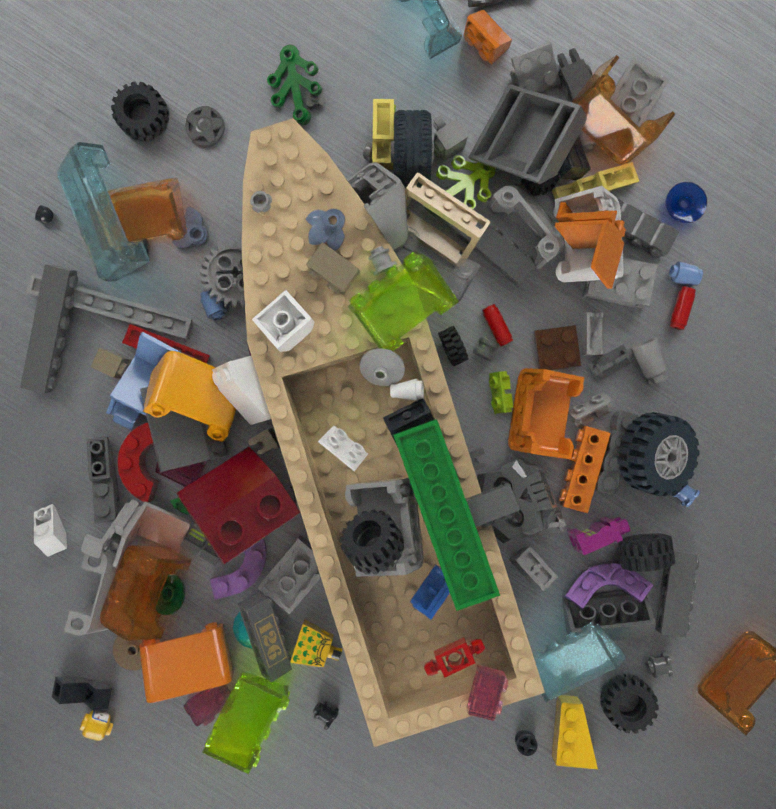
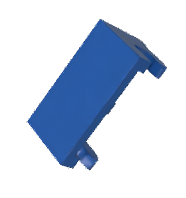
[410,564,450,620]

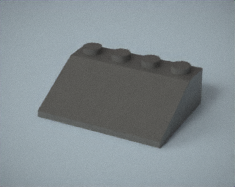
[140,387,228,472]

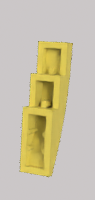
[552,162,639,199]

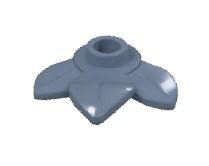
[170,207,208,248]
[306,209,345,251]

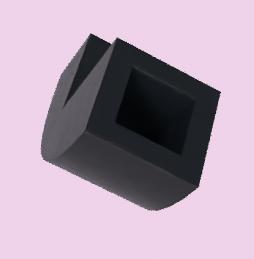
[52,676,112,710]

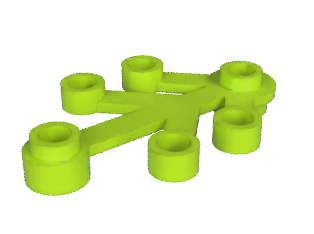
[436,155,495,210]

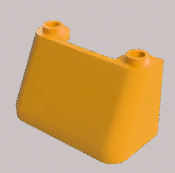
[143,351,237,442]

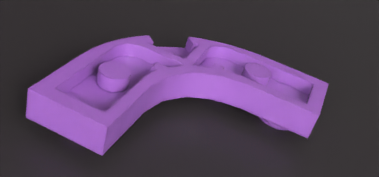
[210,538,267,600]
[565,563,653,609]

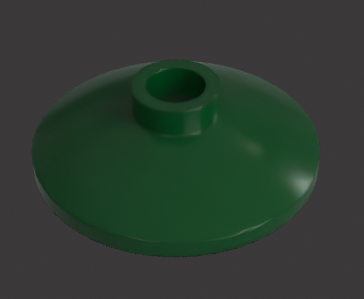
[151,573,185,615]

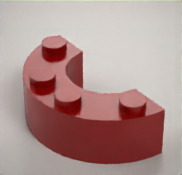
[118,422,160,503]

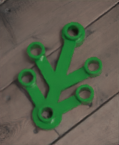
[267,44,322,126]

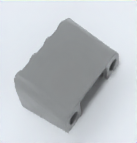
[64,547,140,636]

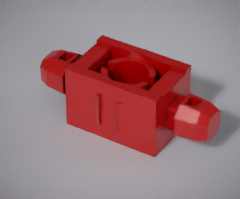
[424,637,485,678]

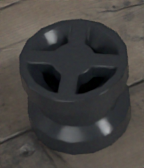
[515,730,538,756]

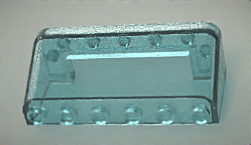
[57,142,150,282]

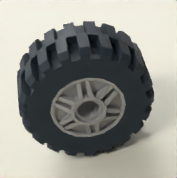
[617,412,700,497]

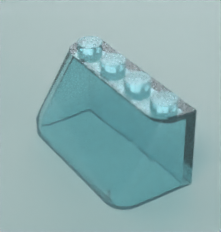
[533,622,626,702]

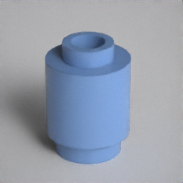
[669,262,703,286]
[200,291,227,321]

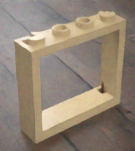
[405,172,491,270]

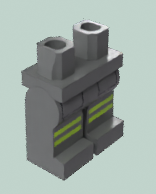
[180,522,220,566]

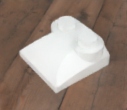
[252,290,315,352]

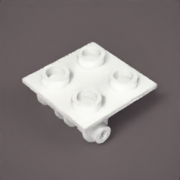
[318,426,368,471]

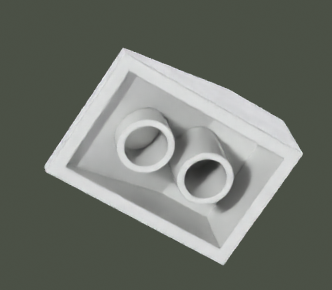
[212,356,271,425]

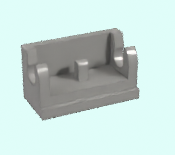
[582,312,604,356]
[509,546,558,592]

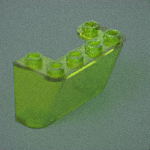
[348,253,459,351]
[202,671,290,774]

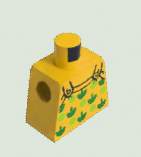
[290,619,343,667]

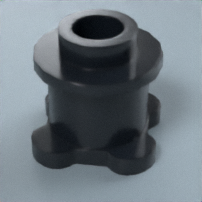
[312,701,339,730]

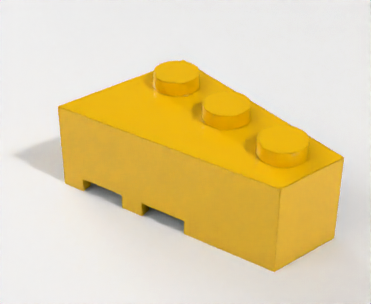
[552,695,598,769]

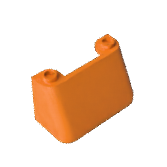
[508,368,584,460]
[139,622,234,703]

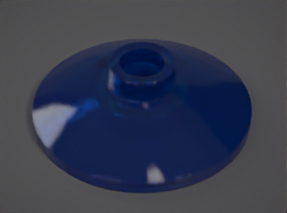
[665,182,707,223]

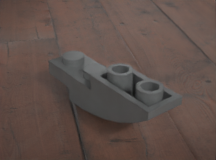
[87,436,119,524]

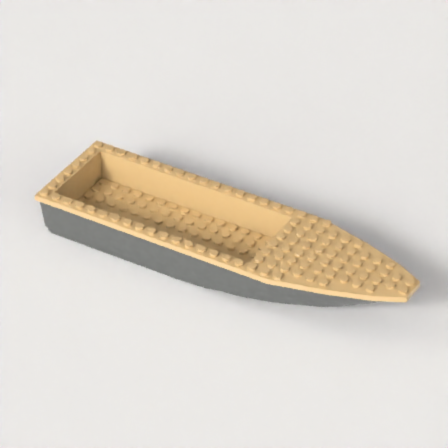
[242,118,545,747]

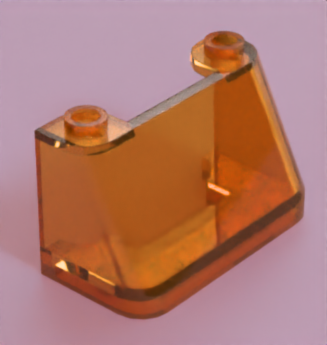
[88,177,187,252]
[697,631,776,736]

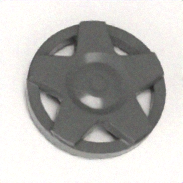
[185,106,225,146]

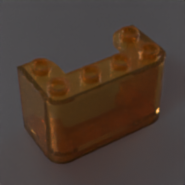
[100,545,192,641]

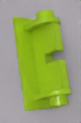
[489,371,514,414]

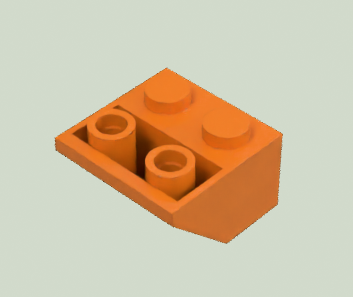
[464,9,512,65]

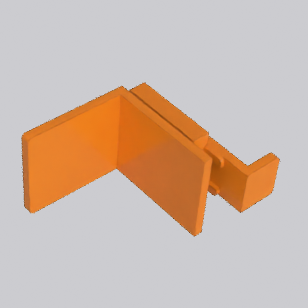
[555,202,626,289]

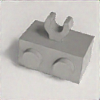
[433,116,468,162]

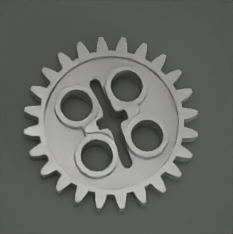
[200,242,245,309]

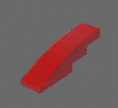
[122,324,210,364]

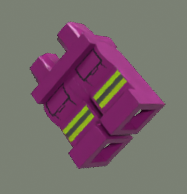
[567,517,631,555]

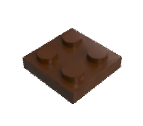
[534,325,581,370]

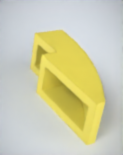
[372,99,394,170]

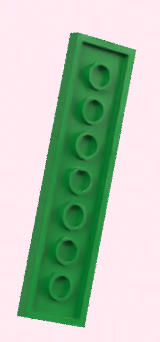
[393,419,501,611]

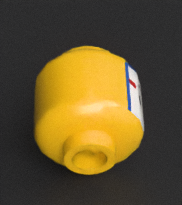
[79,710,113,741]

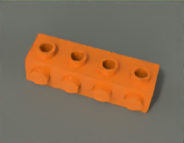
[558,426,611,514]

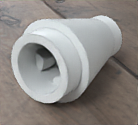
[390,379,424,401]

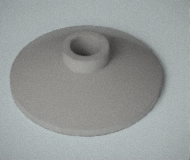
[360,348,405,386]

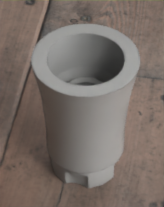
[630,337,669,385]

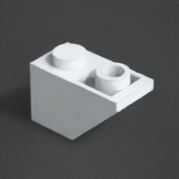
[34,504,67,557]

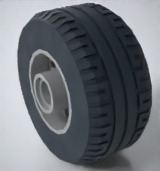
[391,110,434,189]

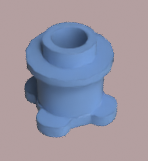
[672,484,700,507]

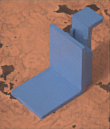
[110,332,181,430]

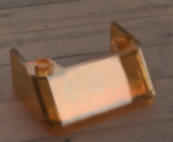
[572,55,675,165]

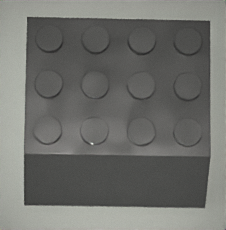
[468,84,587,184]

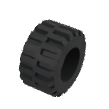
[111,82,169,141]
[340,509,404,574]
[618,533,676,572]
[600,674,659,734]

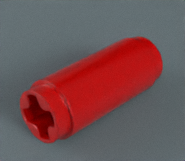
[670,286,696,330]
[482,304,513,347]

